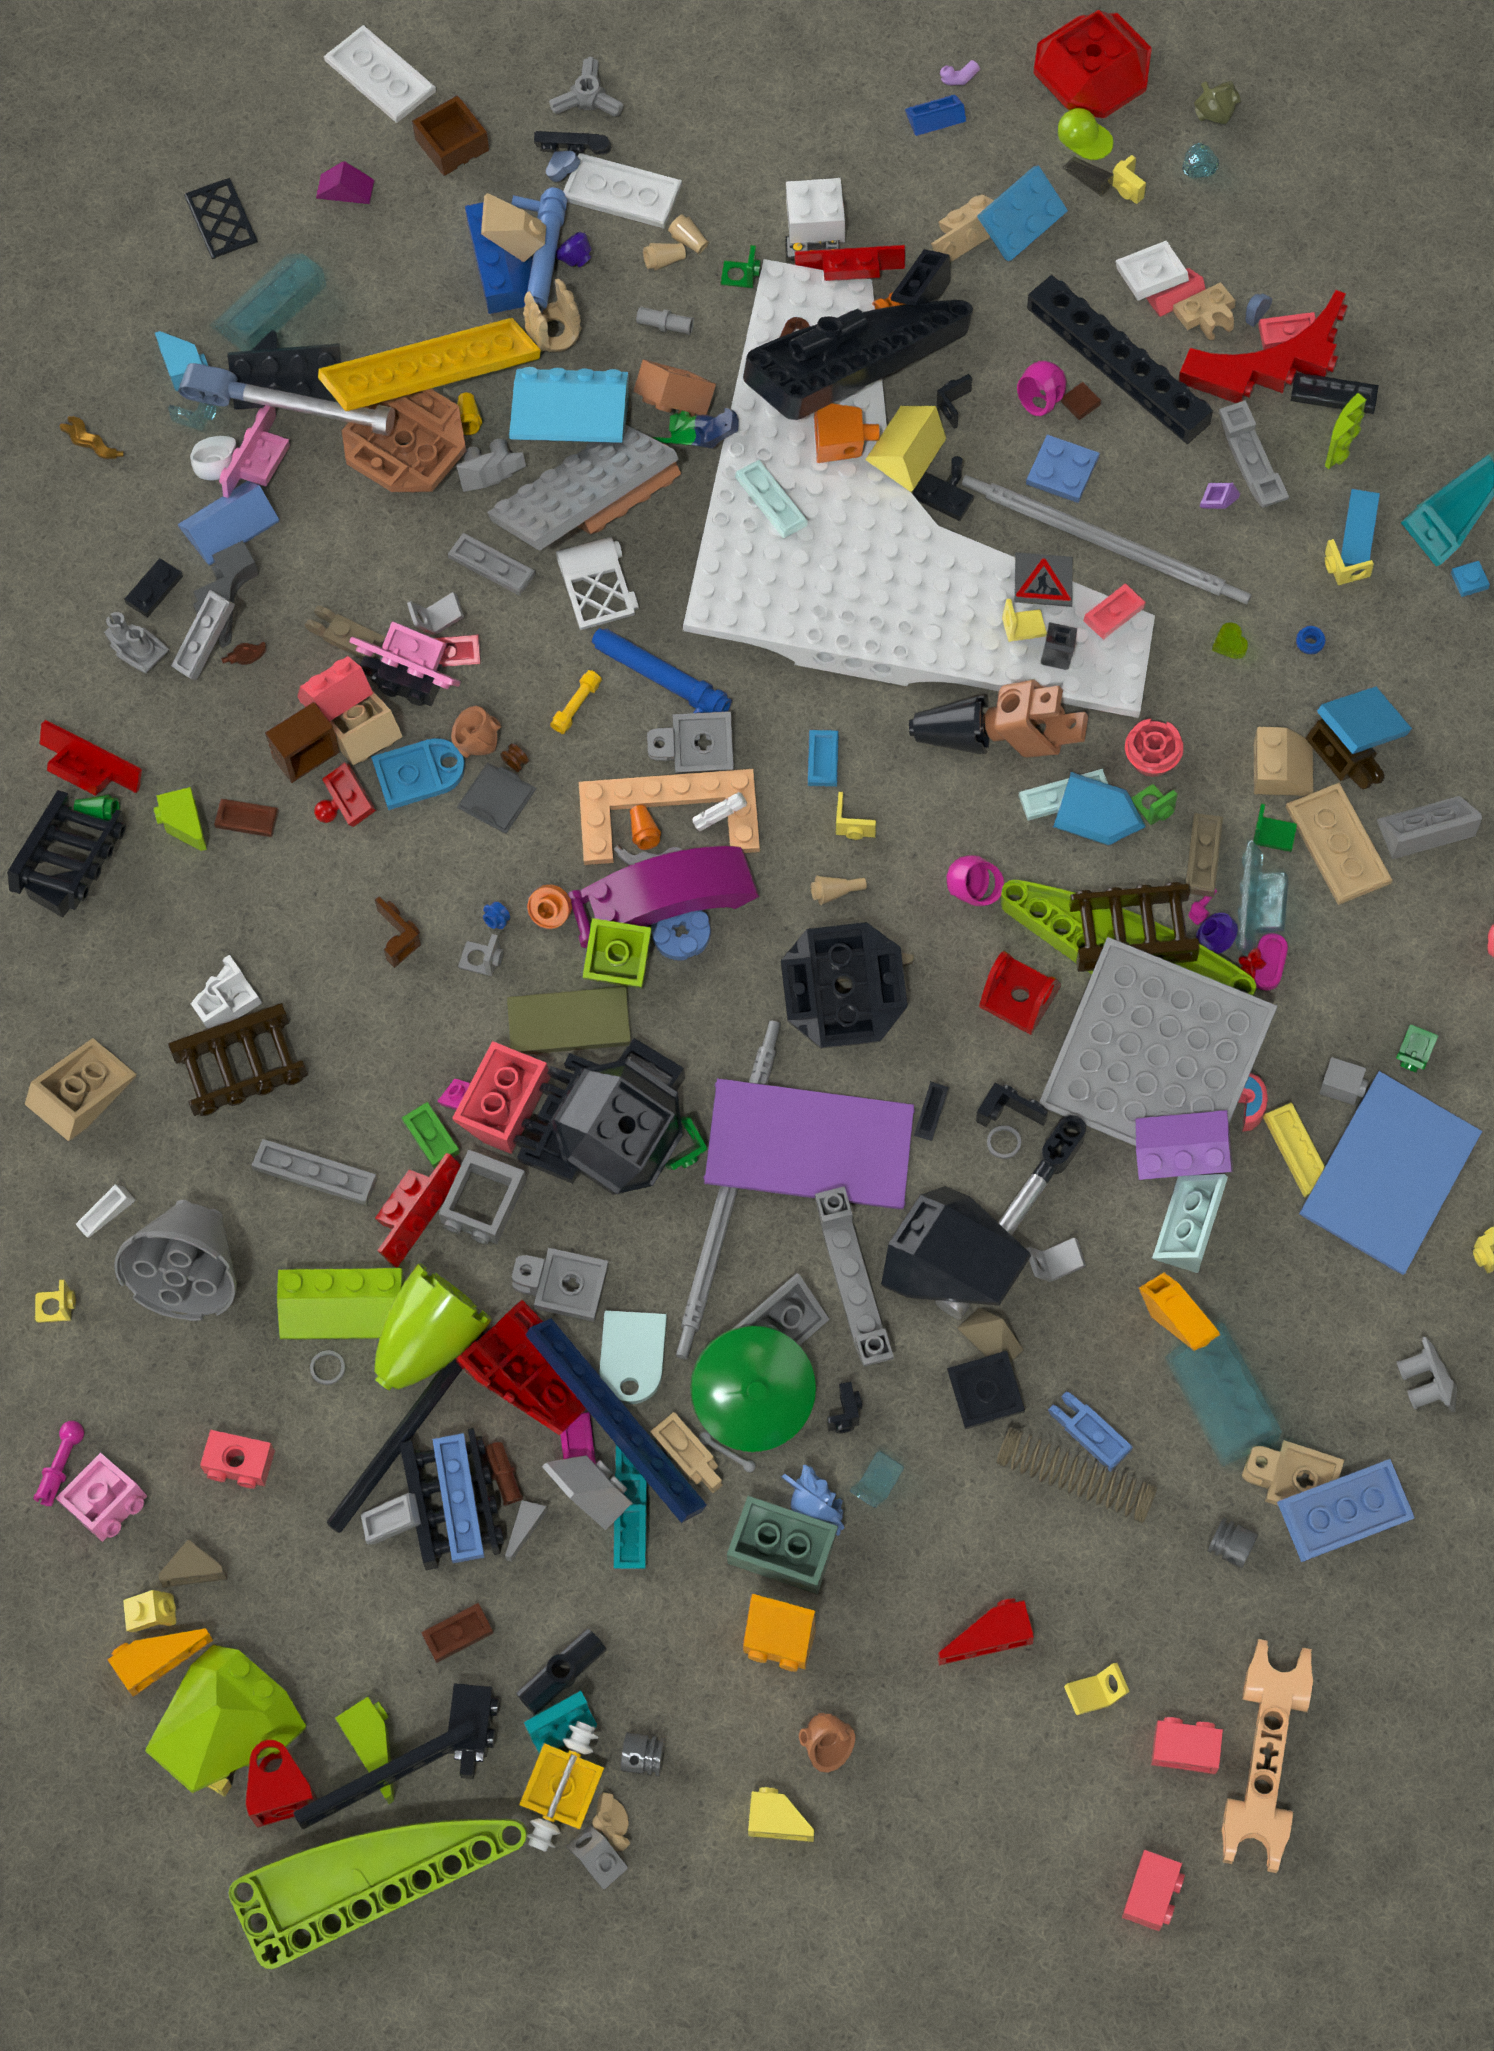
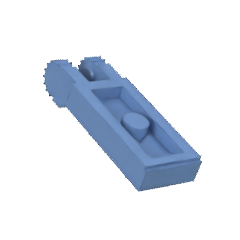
[1048,1391,1133,1472]

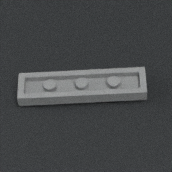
[252,1139,377,1206]

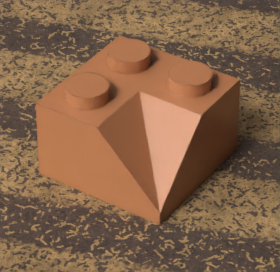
[633,359,716,417]

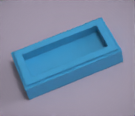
[808,730,838,786]

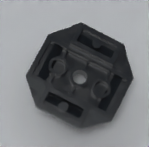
[780,922,908,1049]
[551,1059,683,1195]

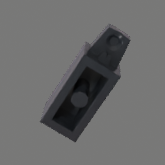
[360,656,444,706]
[448,1683,499,1779]

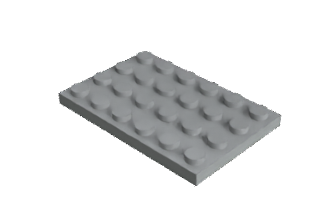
[487,424,679,551]

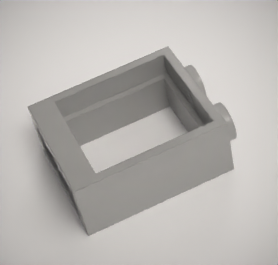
[439,1150,527,1245]

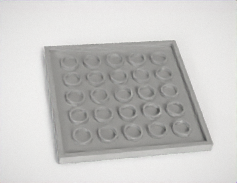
[1039,937,1278,1175]

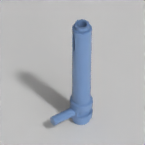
[511,188,567,313]

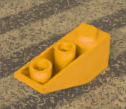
[1139,1272,1220,1351]

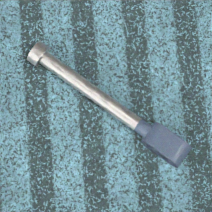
[178,363,395,436]

